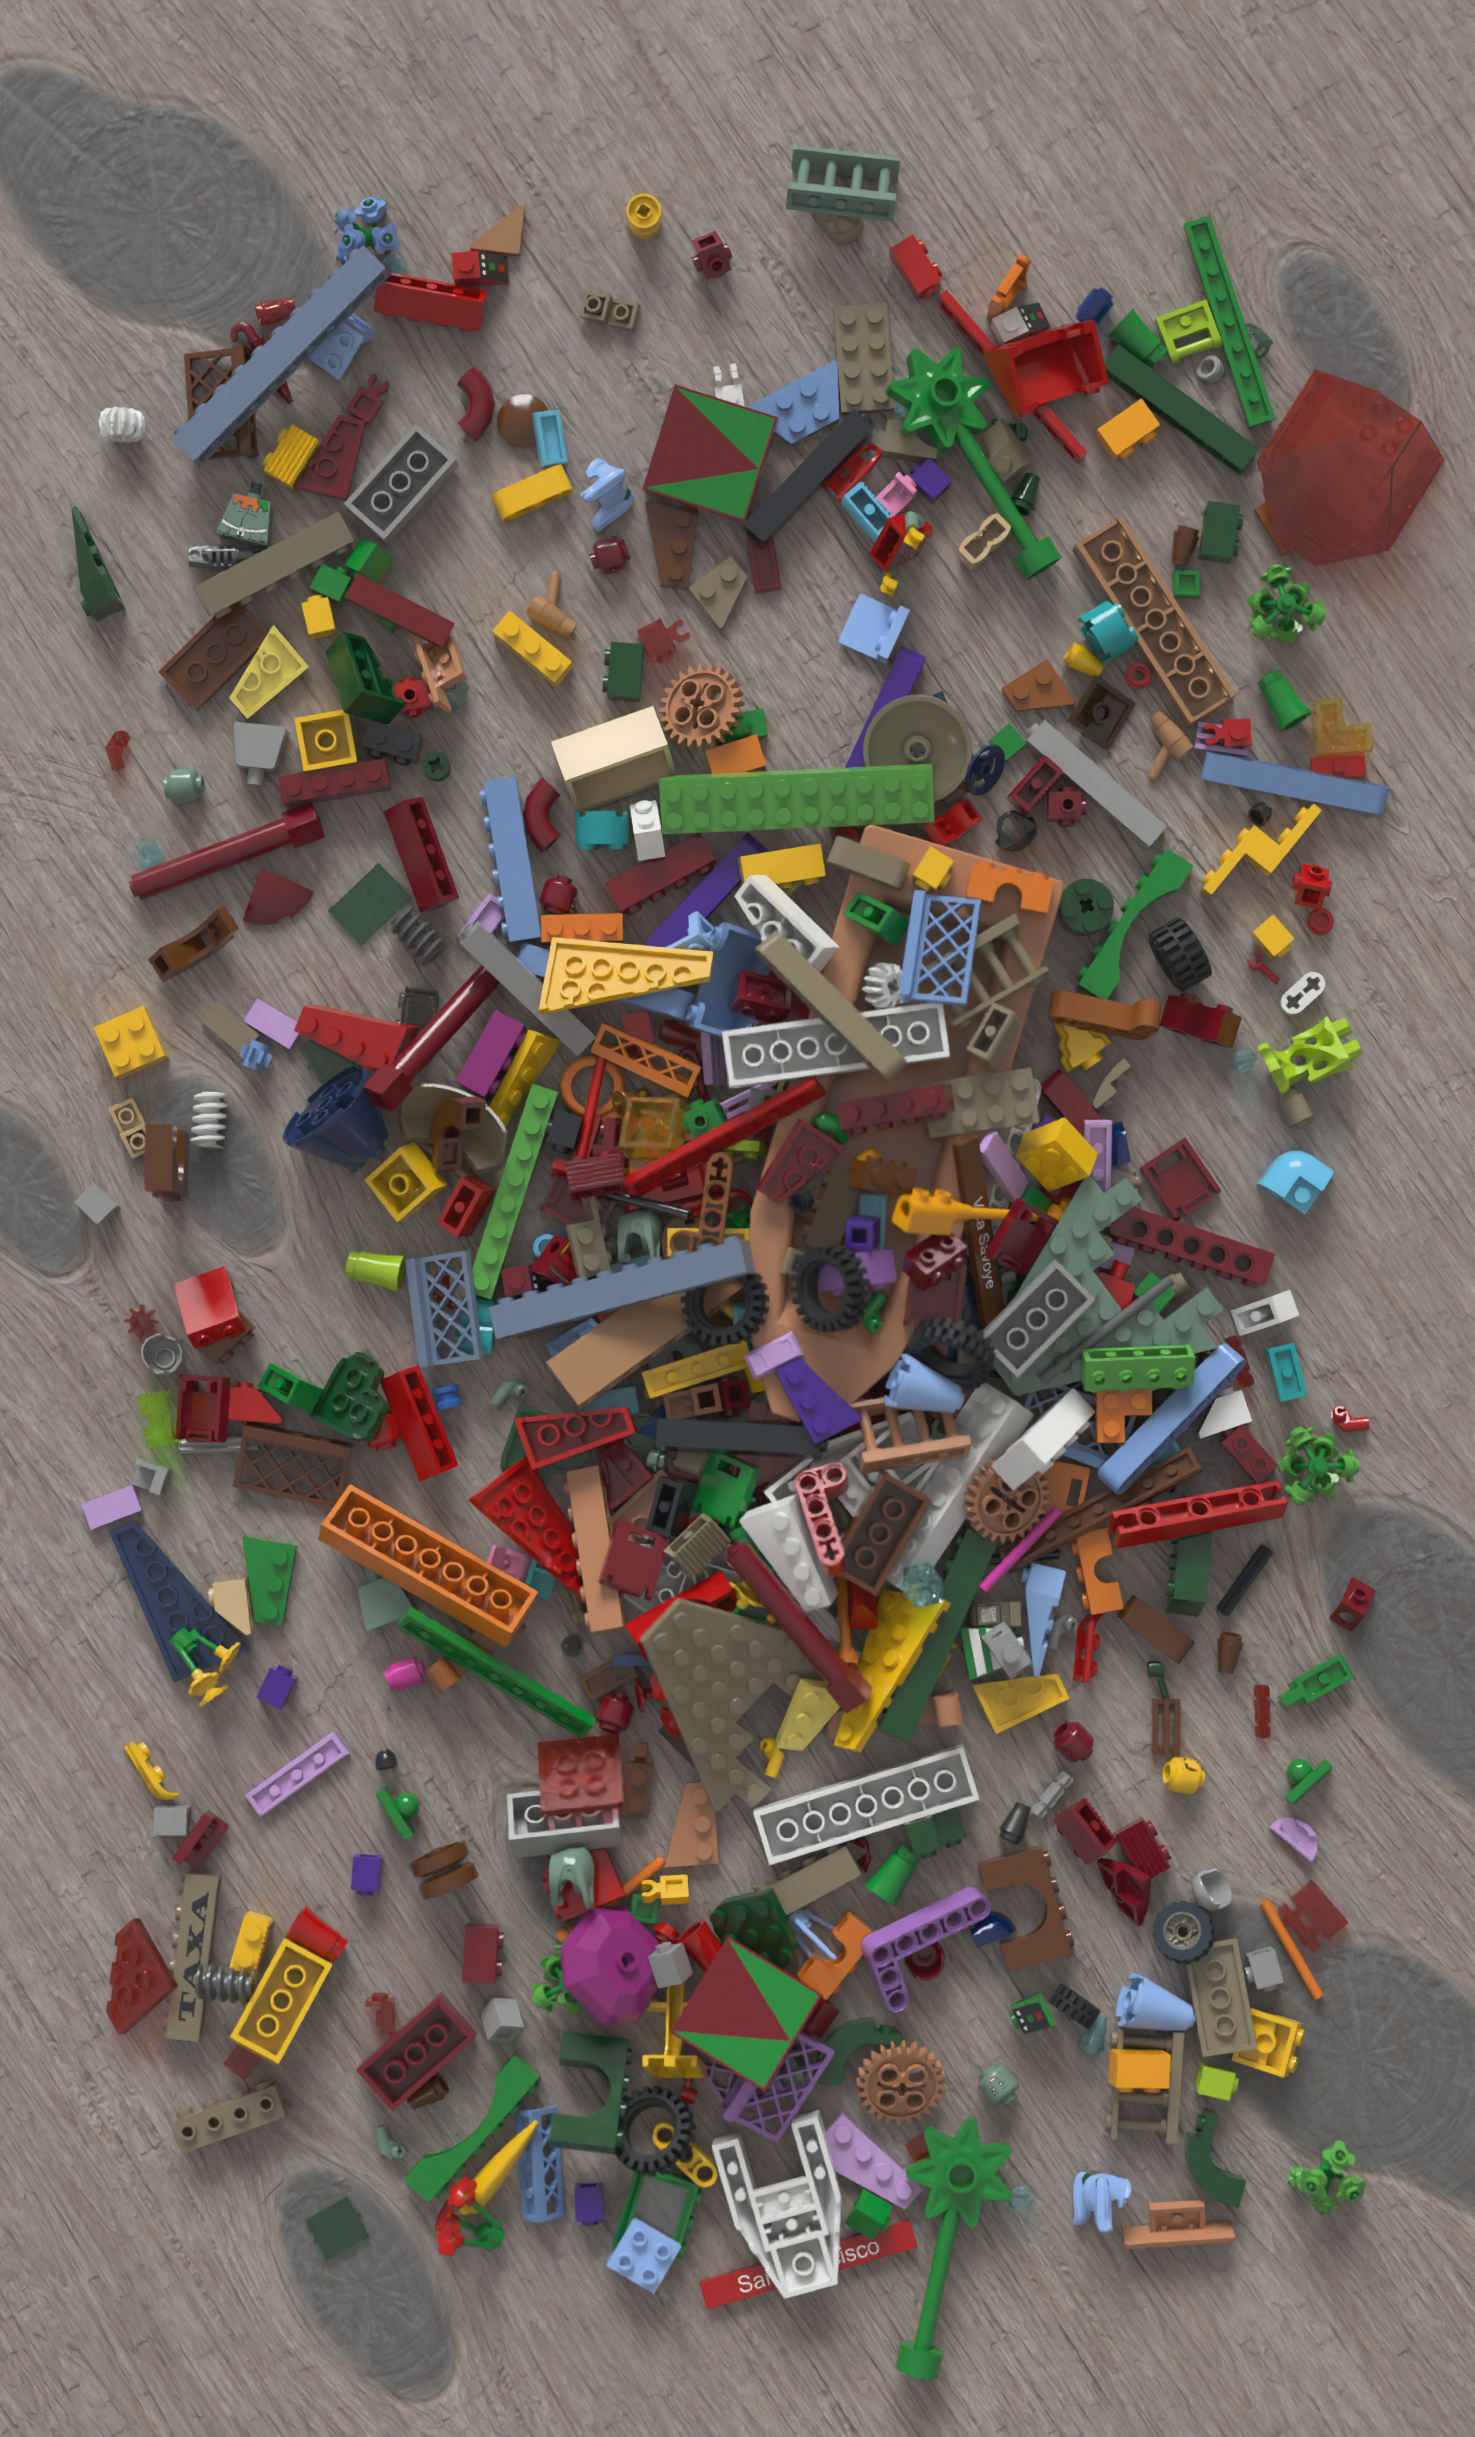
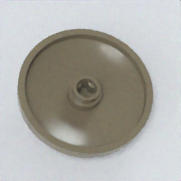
[863,694,972,802]

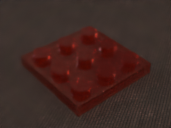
[537,1734,625,1817]

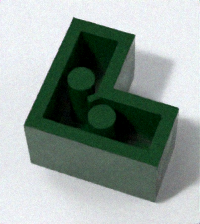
[904,1807,966,1859]

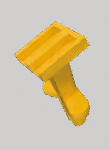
[642,1981,708,2079]

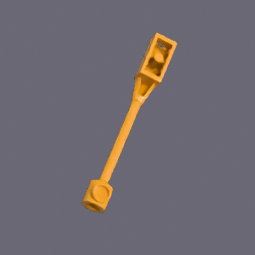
[891,1188,1071,1235]

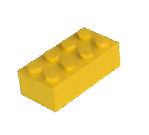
[229,1938,333,2066]

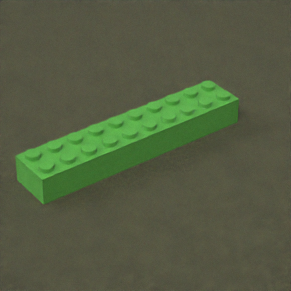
[659,764,935,834]

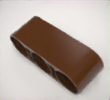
[1117,1594,1195,1664]

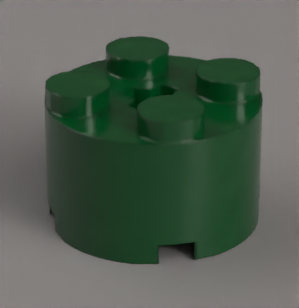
[1058,879,1114,936]

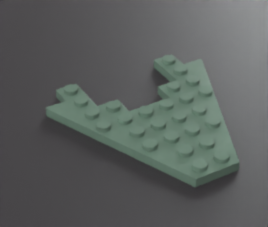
[993,1175,1224,1396]

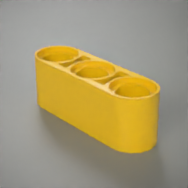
[491,465,573,522]
[653,2119,718,2187]

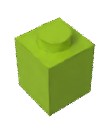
[1194,2062,1238,2101]

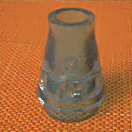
[1078,2015,1108,2057]

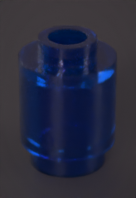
[1075,287,1114,326]

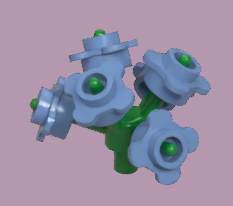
[334,197,401,265]

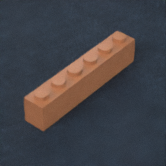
[564,1465,628,1635]

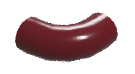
[457,366,495,442]
[523,777,561,853]

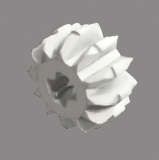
[99,407,145,443]
[862,962,903,1009]

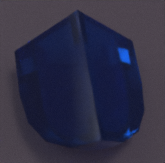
[1111,1121,1131,1166]
[969,1911,1016,1948]

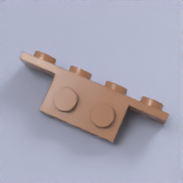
[407,631,468,714]
[1122,2200,1235,2249]

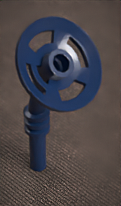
[933,691,1005,796]

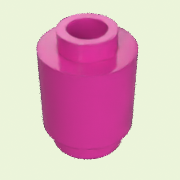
[384,1657,426,1691]

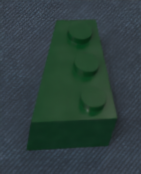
[325,631,406,725]
[1166,1531,1212,1617]

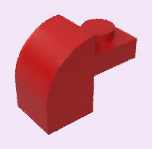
[923,798,983,847]

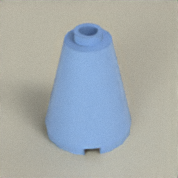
[884,1353,964,1413]
[1116,1973,1196,2032]

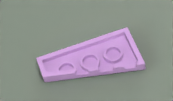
[825,2113,923,2209]

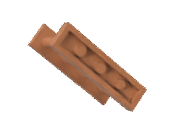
[850,1398,972,1474]

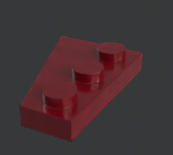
[294,415,366,501]
[755,1119,846,1204]

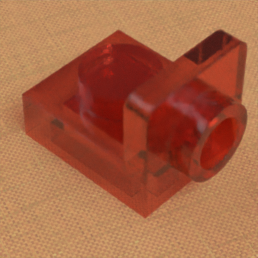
[365,1992,395,2035]

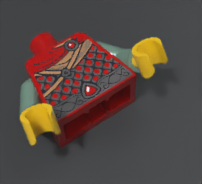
[869,511,933,596]

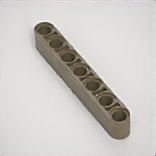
[755,930,908,1083]

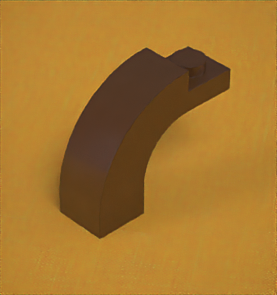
[148,906,239,982]
[429,1097,486,1171]

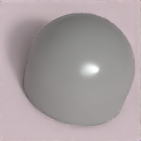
[1196,355,1225,384]

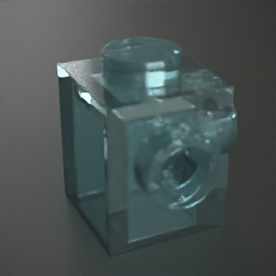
[903,1562,943,1608]

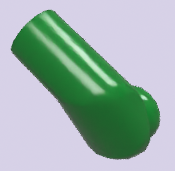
[862,1291,888,1333]

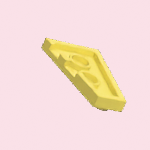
[229,625,309,719]
[775,1678,840,1751]

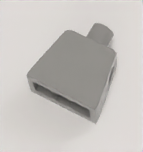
[234,722,288,787]
[981,1621,1033,1680]

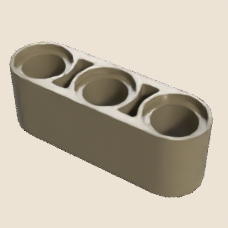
[827,836,911,891]

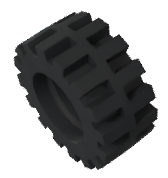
[1049,1983,1101,2029]

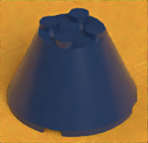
[283,1065,389,1173]

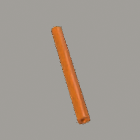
[1260,1899,1324,2000]

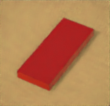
[1310,755,1366,778]

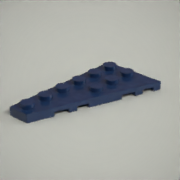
[109,1521,250,1682]

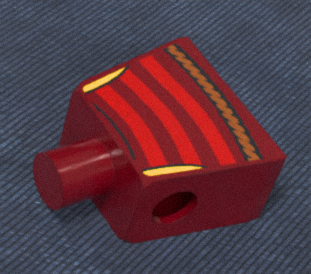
[530,1236,589,1287]

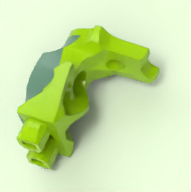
[1257,1016,1363,1095]

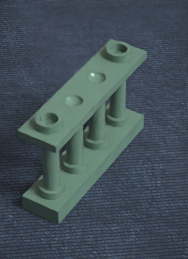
[786,145,900,222]

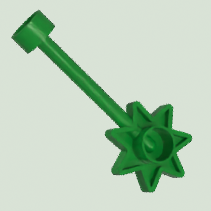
[885,348,1062,581]
[895,2116,1011,2380]

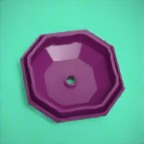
[560,1906,661,2026]

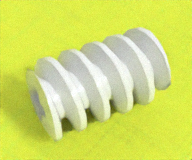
[190,1092,228,1149]

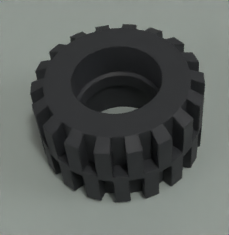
[1148,917,1212,992]

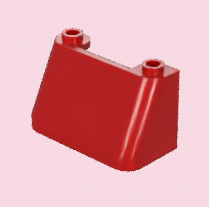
[982,320,1109,418]

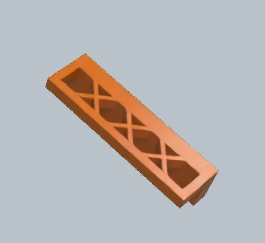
[590,1021,702,1098]

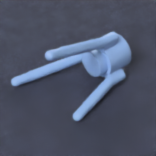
[787,1907,836,1961]

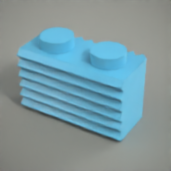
[841,482,892,543]

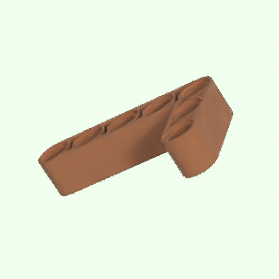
[826,1691,963,1740]

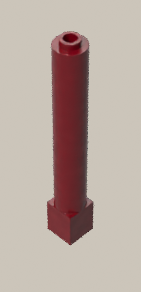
[128,801,325,900]
[363,964,501,1112]
[725,1541,872,1714]

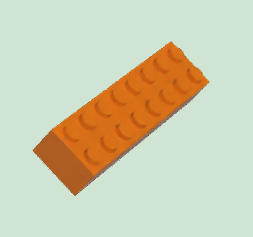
[318,1484,538,1648]

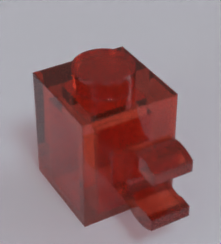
[637,618,690,664]

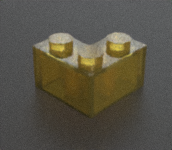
[1310,698,1373,759]

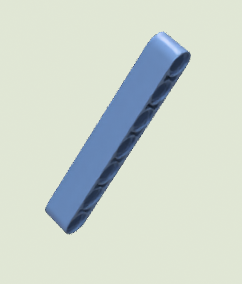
[1201,751,1390,815]
[516,942,695,1021]
[1097,1343,1247,1495]

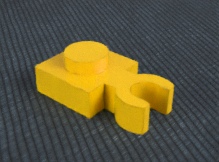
[641,1874,689,1905]

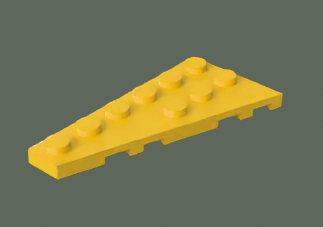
[539,937,714,1015]
[834,1589,951,1753]

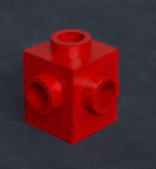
[394,677,433,718]
[1291,863,1333,910]

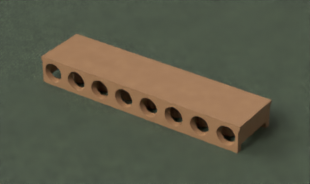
[1073,515,1236,728]
[546,1279,746,1411]

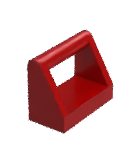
[847,1579,878,1629]

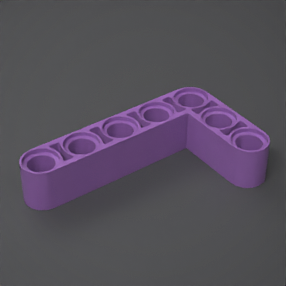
[861,1886,991,2013]

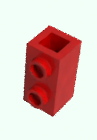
[889,234,942,301]

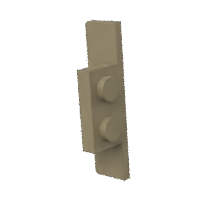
[566,1197,612,1278]

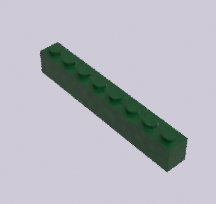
[877,1529,998,1744]

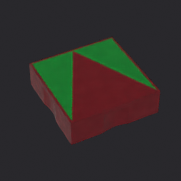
[642,384,779,523]
[670,1936,824,2093]

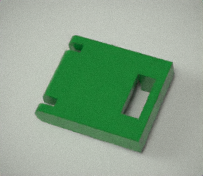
[692,1453,761,1530]

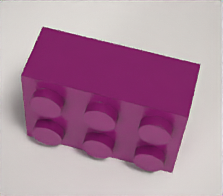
[456,1009,527,1101]

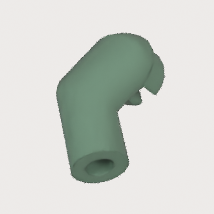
[374,2125,406,2161]

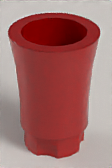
[284,1906,348,1963]
[676,1919,722,1973]

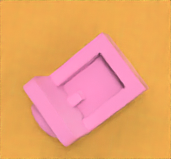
[875,472,917,517]
[487,1545,532,1583]

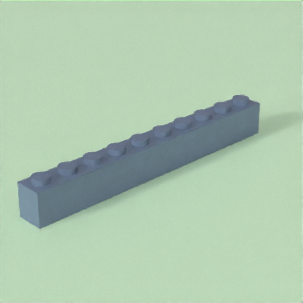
[171,245,390,467]
[489,1236,756,1339]

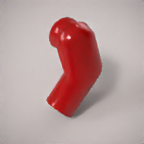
[1331,1406,1370,1432]

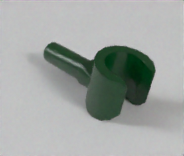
[991,419,1028,442]
[1147,1661,1169,1698]

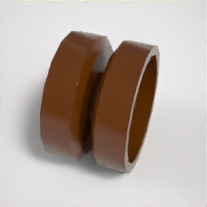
[409,1840,479,1900]

